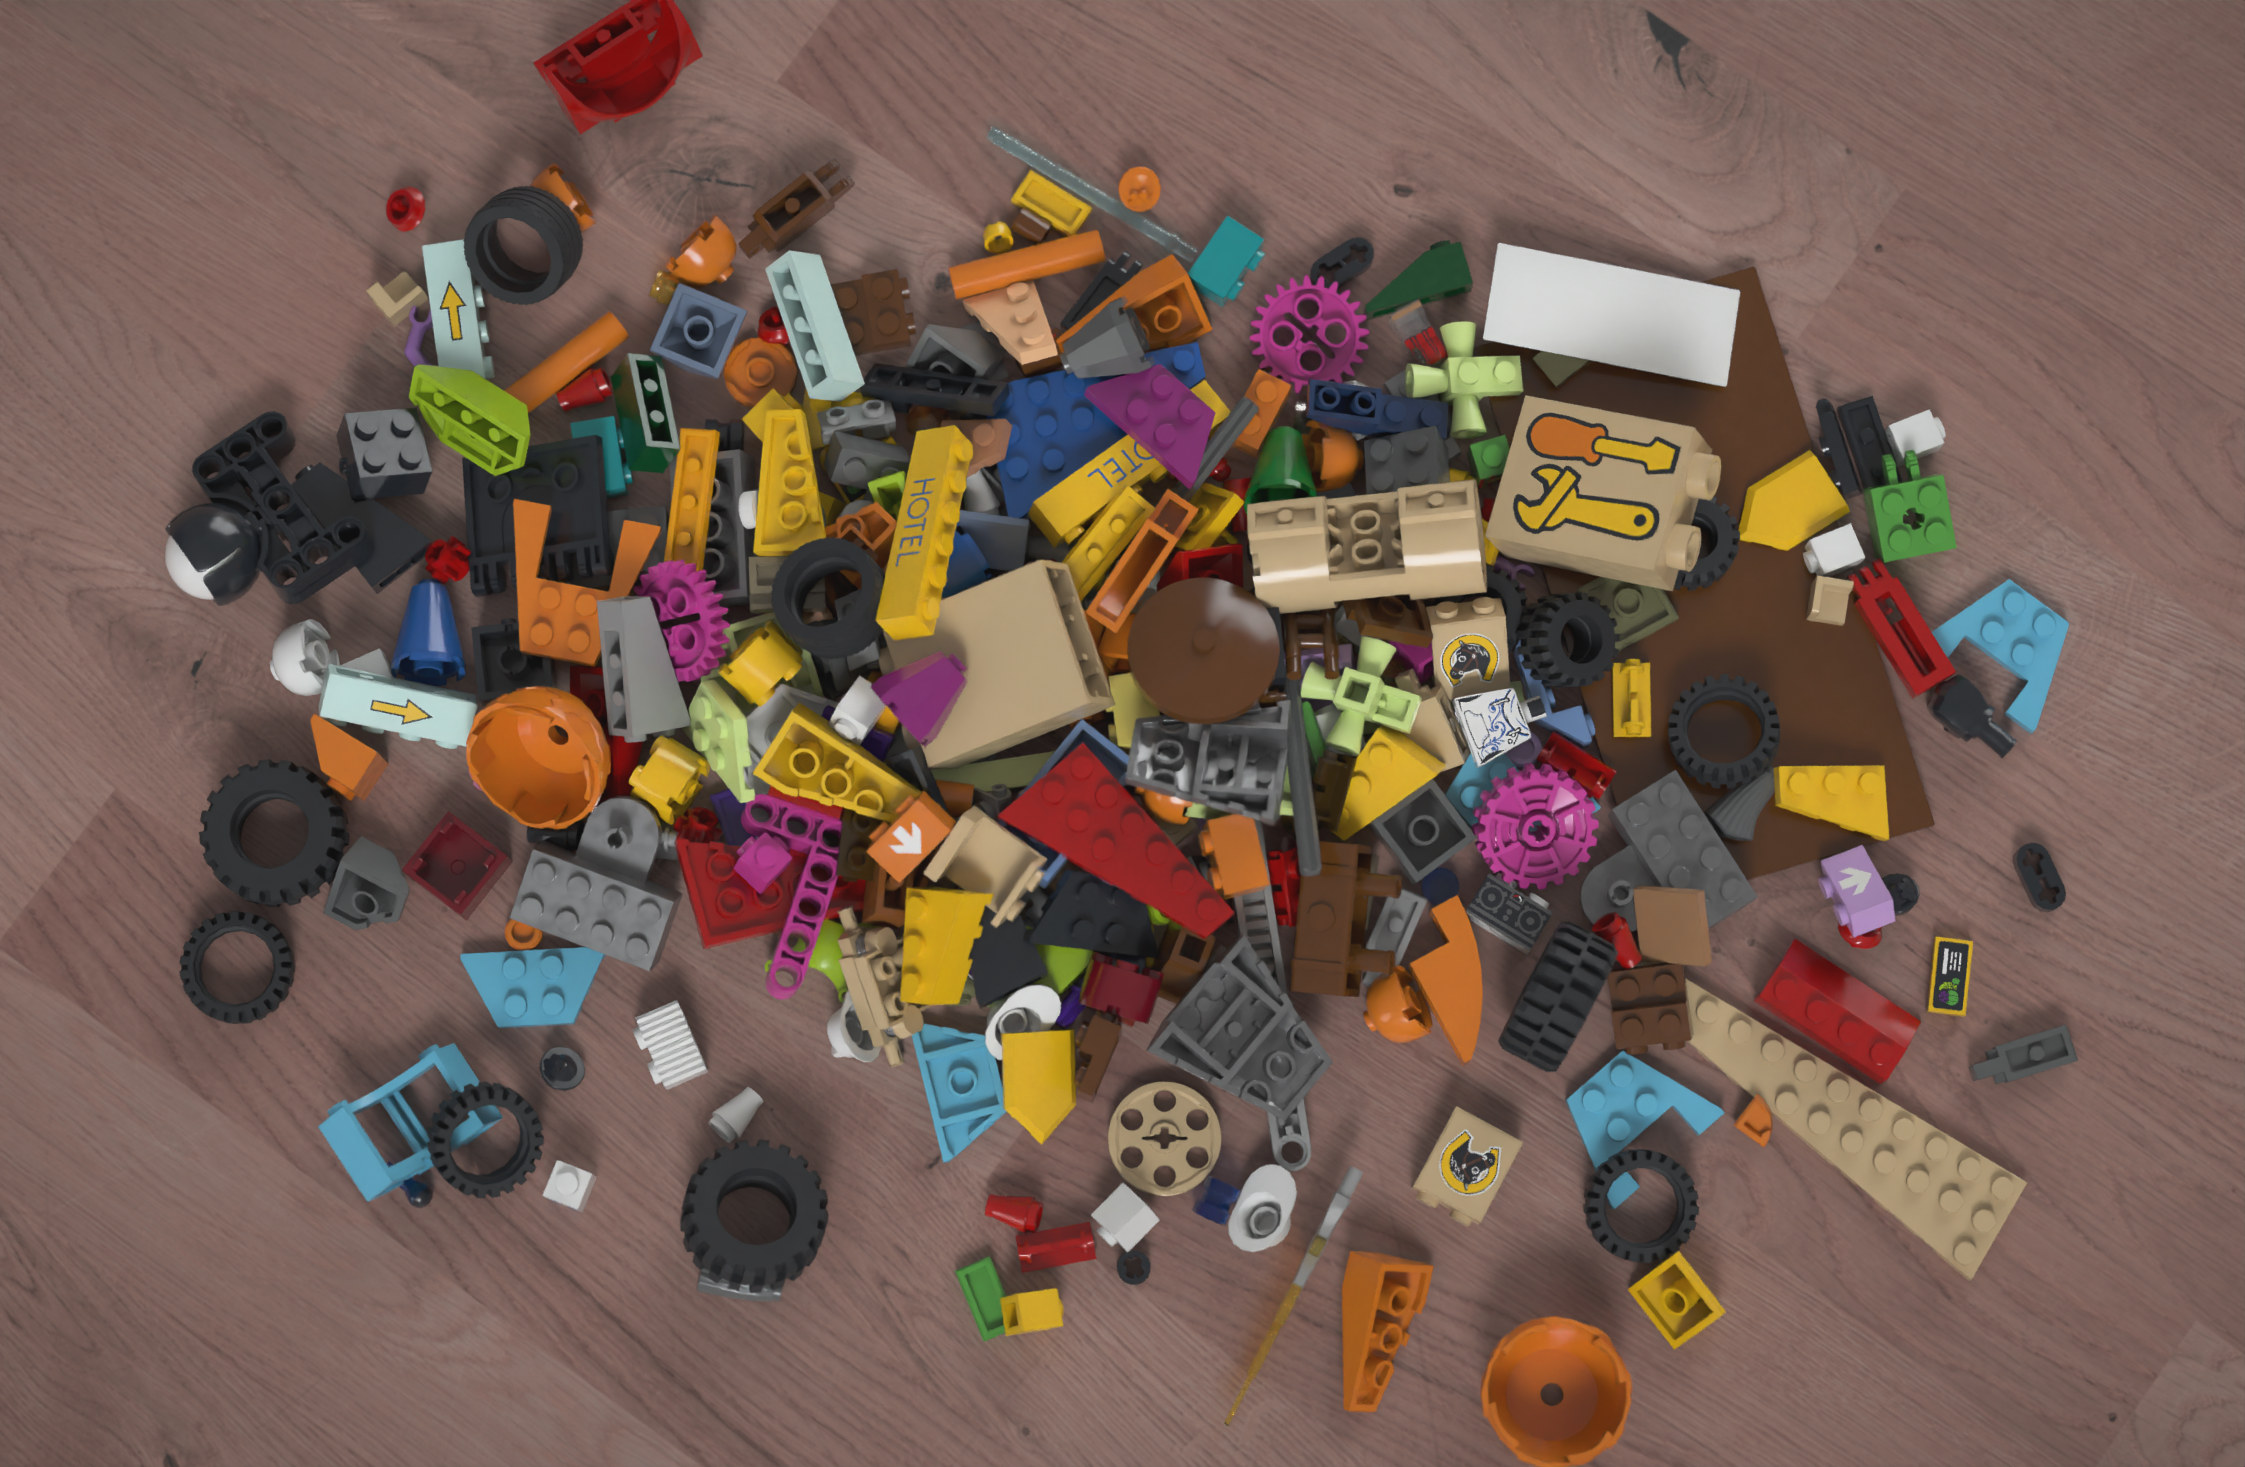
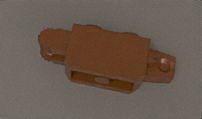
[738,159,855,259]

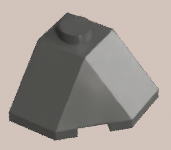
[323,836,410,930]

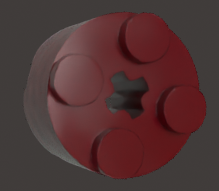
[1078,952,1164,1024]

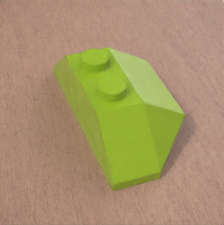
[409,364,530,476]

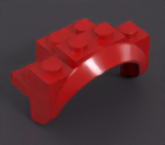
[533,0,703,135]

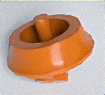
[1118,166,1161,212]

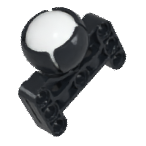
[165,411,373,606]

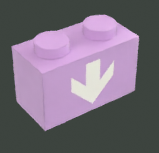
[1818,845,1895,937]

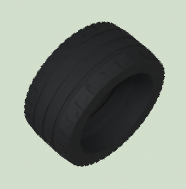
[463,186,583,305]
[771,537,885,659]

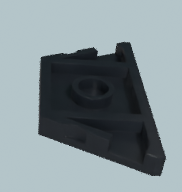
[1023,870,1158,958]

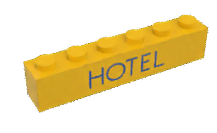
[1028,380,1231,548]
[875,425,973,641]

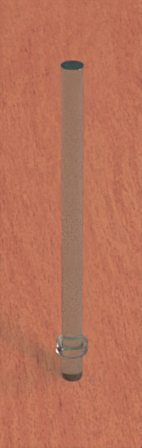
[987,126,1199,263]

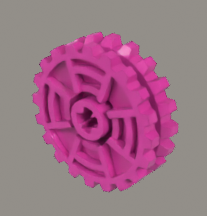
[1472,763,1599,890]

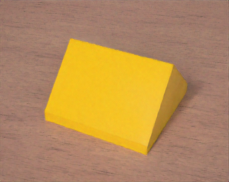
[1627,1251,1726,1350]

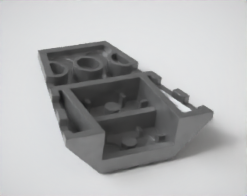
[1125,700,1291,824]
[1146,934,1333,1120]

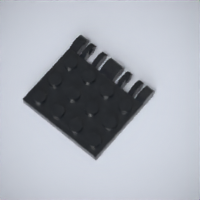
[462,435,614,597]

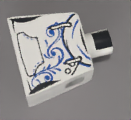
[1452,688,1546,768]

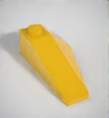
[753,702,921,822]

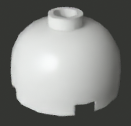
[270,619,340,696]

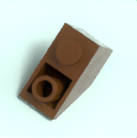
[1151,920,1216,1004]

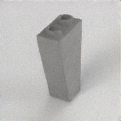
[597,596,690,742]

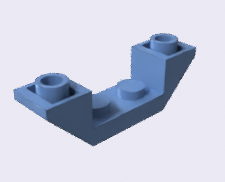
[1513,640,1595,749]

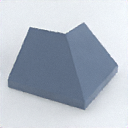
[650,283,747,379]
[956,510,1030,574]

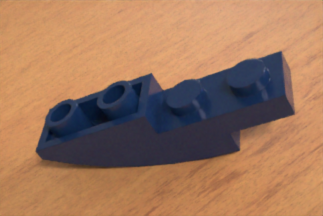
[1306,379,1448,440]

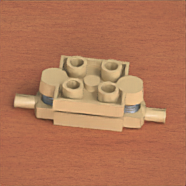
[837,906,933,1068]

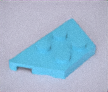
[460,947,606,1028]
[912,1023,1007,1163]

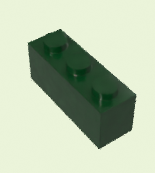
[610,353,680,473]

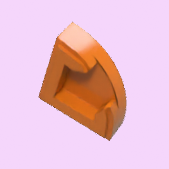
[1733,1094,1773,1148]

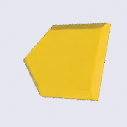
[1738,450,1850,551]
[1001,1029,1076,1144]

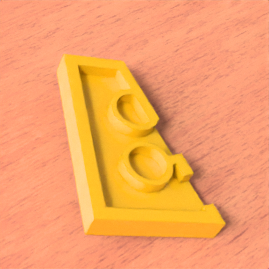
[1773,765,1889,842]

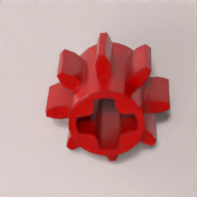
[425,536,471,585]
[673,807,722,844]

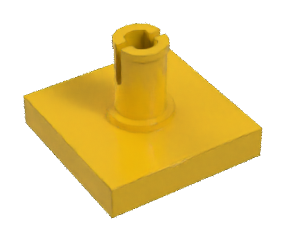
[1172,482,1245,552]

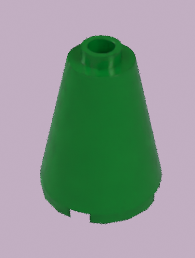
[1244,426,1317,515]

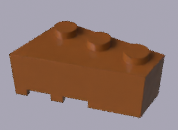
[862,815,958,929]

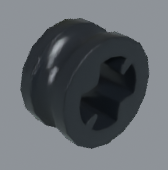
[1117,1250,1151,1285]

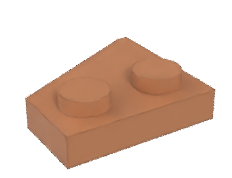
[941,419,1012,478]

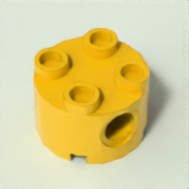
[718,619,803,707]
[629,735,710,825]

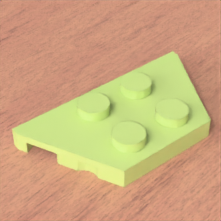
[681,680,755,803]

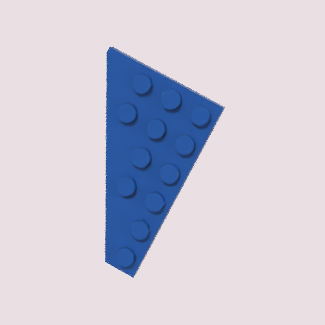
[986,342,1206,519]

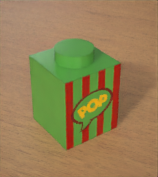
[1467,435,1510,489]

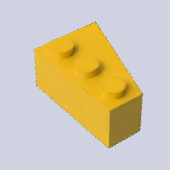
[1330,725,1446,841]
[900,887,994,1005]

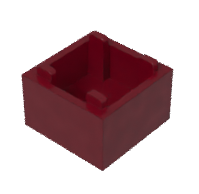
[402,811,512,921]

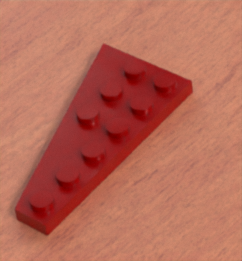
[997,743,1235,939]
[674,839,866,950]

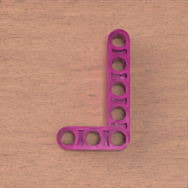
[741,794,842,1000]

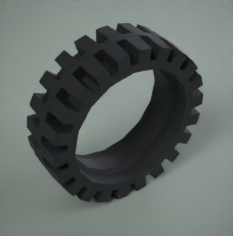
[1668,674,1780,789]
[179,911,295,1024]
[427,1082,544,1198]
[1583,1149,1699,1263]

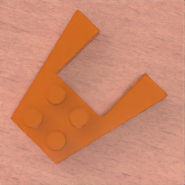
[513,499,662,667]

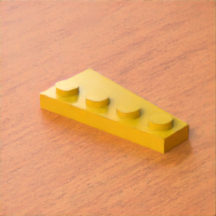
[753,409,826,557]

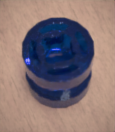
[1192,1176,1241,1226]

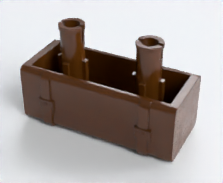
[1290,841,1402,997]

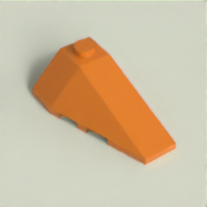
[1055,254,1213,353]
[1342,1251,1434,1412]

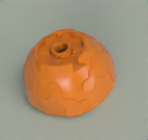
[466,686,611,830]
[1480,1316,1632,1467]

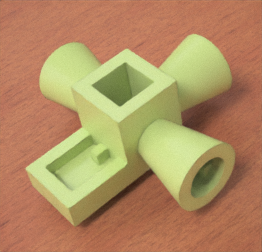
[1405,322,1523,439]
[1301,636,1422,756]

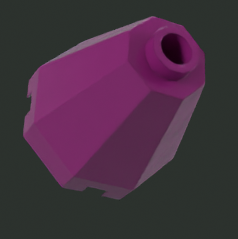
[870,651,968,747]

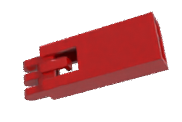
[1846,558,1956,699]

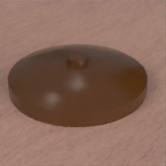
[1127,578,1279,724]

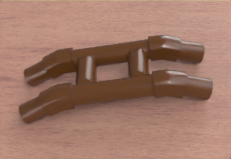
[1282,608,1340,680]

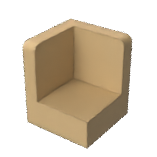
[366,272,428,327]
[1806,576,1854,626]

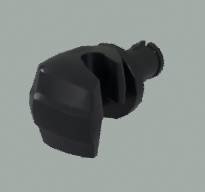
[1927,674,2017,758]

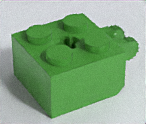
[1863,450,1957,563]

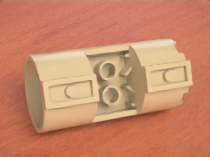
[1247,480,1487,614]

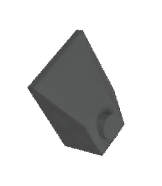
[905,324,1005,420]

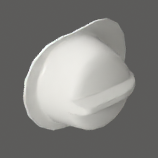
[985,984,1061,1060]
[827,990,881,1062]
[1228,1164,1297,1252]

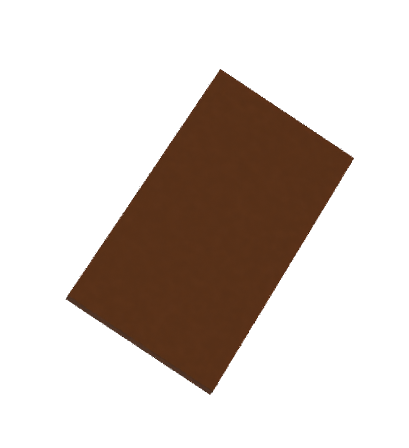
[1474,266,1935,881]

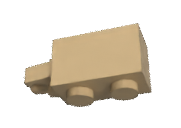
[1395,668,1470,772]

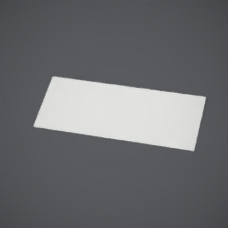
[1483,243,1740,387]

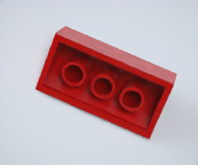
[1754,939,1921,1084]

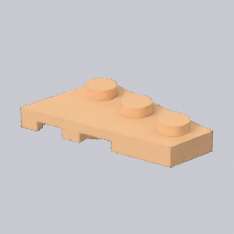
[962,280,1058,365]

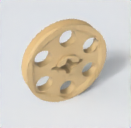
[1108,1082,1221,1196]

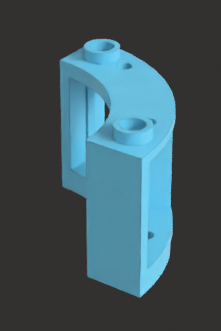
[318,1043,504,1202]

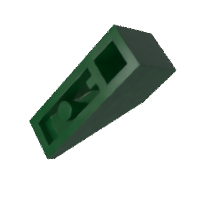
[1363,240,1473,321]

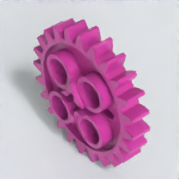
[1250,275,1369,395]
[633,560,730,682]

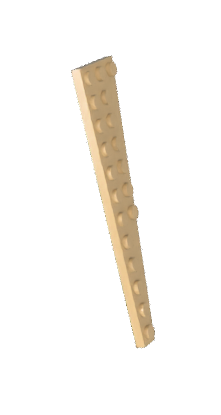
[1634,950,2027,1281]

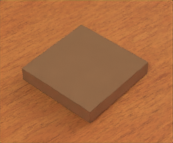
[1633,885,1712,967]

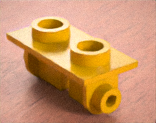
[1612,659,1651,737]

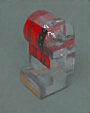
[1387,299,1448,368]

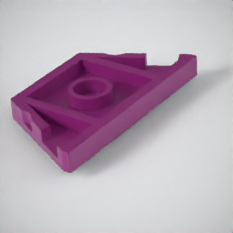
[1084,364,1215,489]

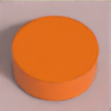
[505,919,544,951]

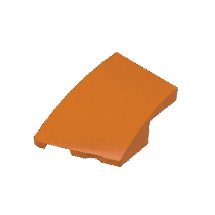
[825,502,897,589]

